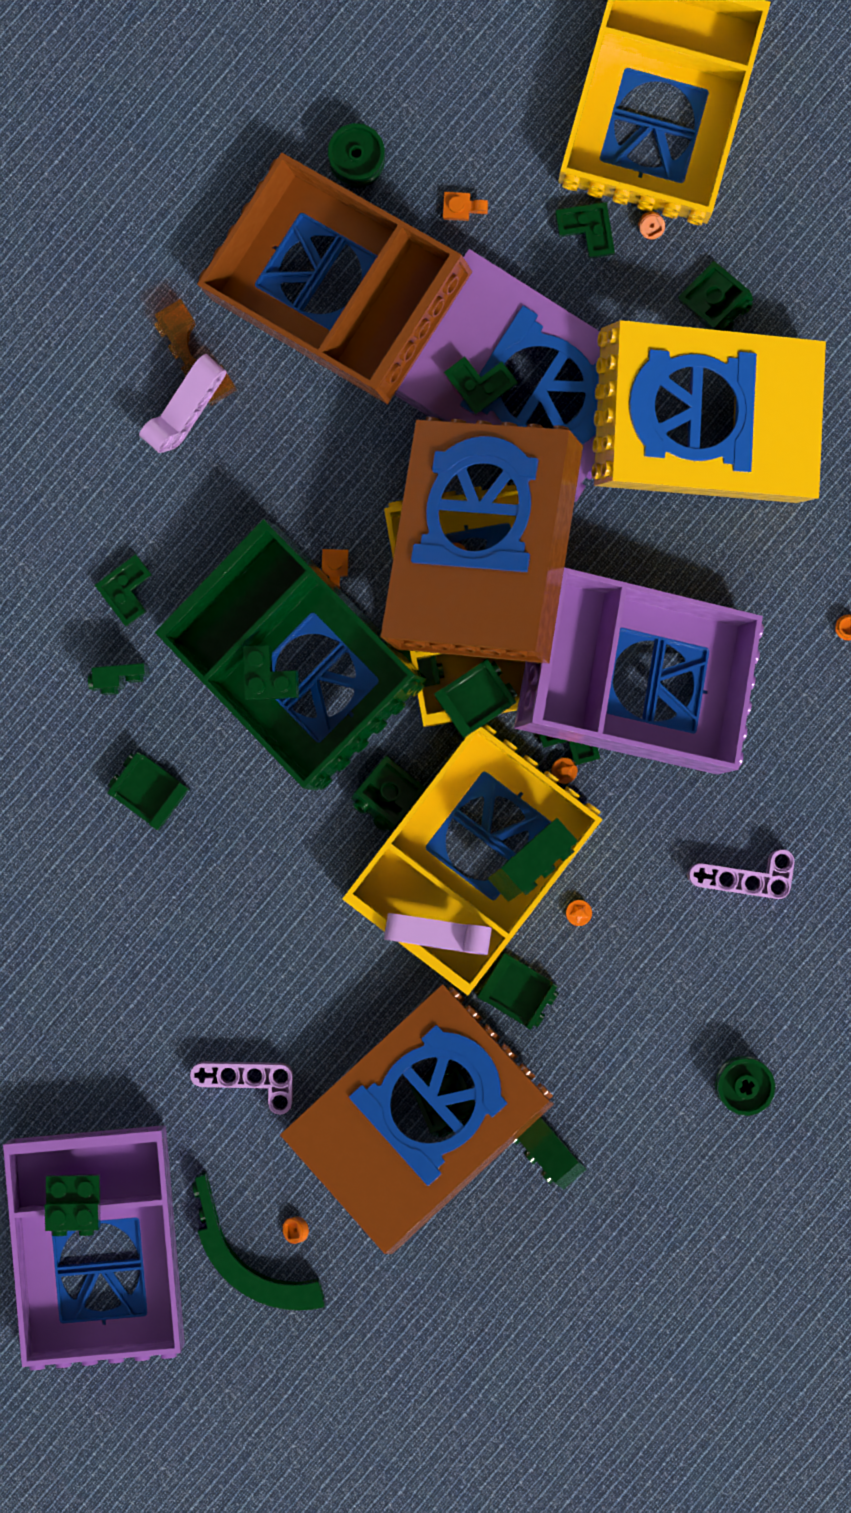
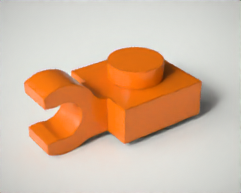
[443,192,488,221]
[322,549,349,589]

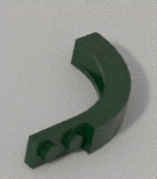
[192,1172,326,1311]

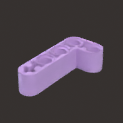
[139,354,226,453]
[687,850,794,899]
[384,913,492,955]
[190,1061,293,1115]

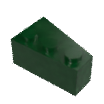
[514,1117,587,1190]

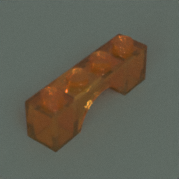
[154,299,237,406]

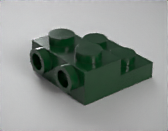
[678,261,754,331]
[88,663,150,695]
[351,756,426,832]
[410,1065,475,1138]
[45,1174,101,1236]

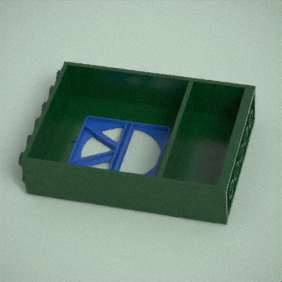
[155,519,427,791]

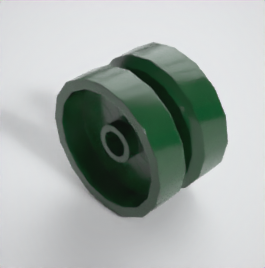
[328,123,385,188]
[714,1055,776,1116]

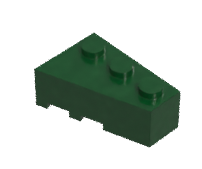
[488,818,578,902]

